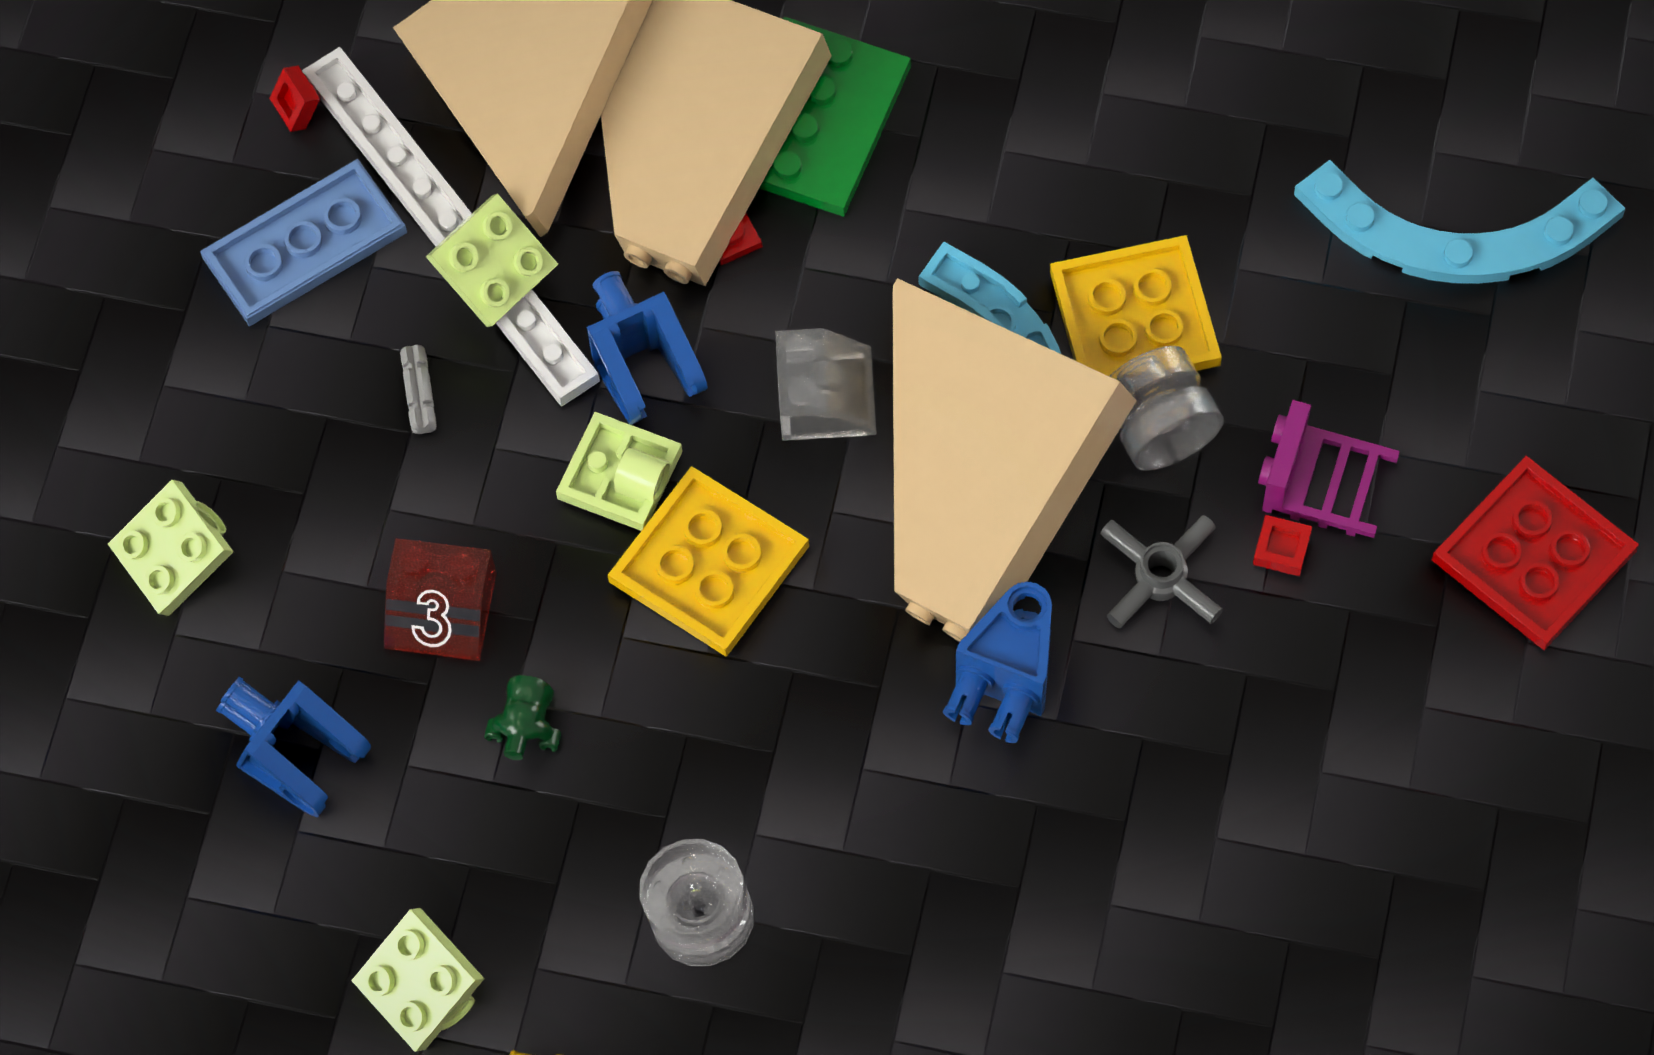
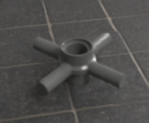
[1100,515,1223,628]

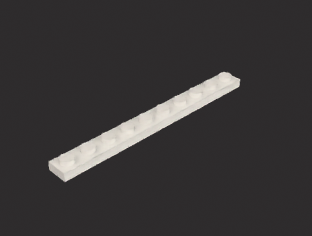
[302,47,600,407]

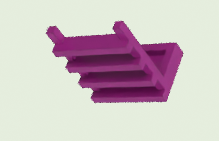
[1258,400,1400,538]

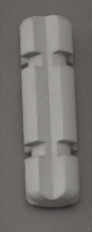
[400,344,437,434]

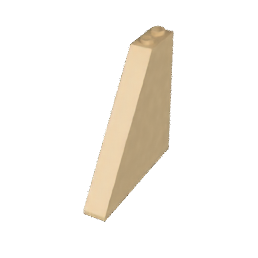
[393,0,652,237]
[601,0,832,286]
[893,278,1137,642]

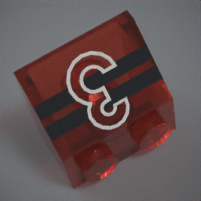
[384,538,496,661]

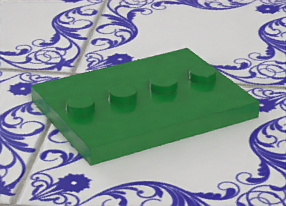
[759,16,911,217]

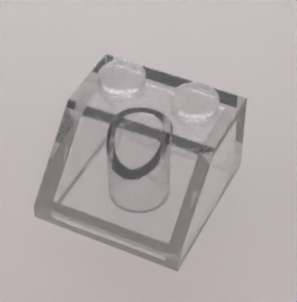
[775,328,876,441]

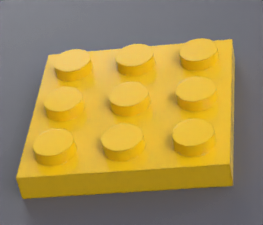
[1050,235,1222,386]
[608,466,809,657]

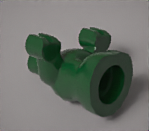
[484,675,561,760]

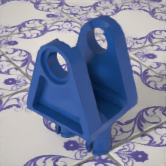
[587,271,708,425]
[943,582,1052,743]
[216,676,371,817]

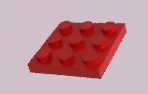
[1432,456,1639,651]

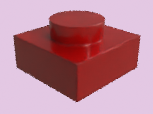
[269,65,320,132]
[1253,515,1312,577]

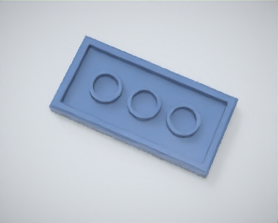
[200,159,407,326]

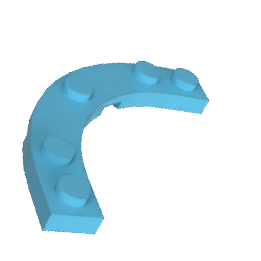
[1294,160,1625,284]
[918,242,1061,354]

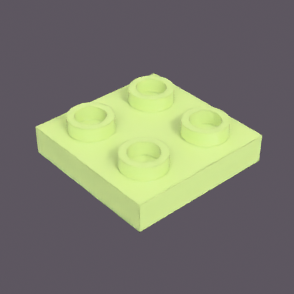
[426,193,558,327]
[556,412,683,531]
[108,480,234,616]
[352,908,485,1052]

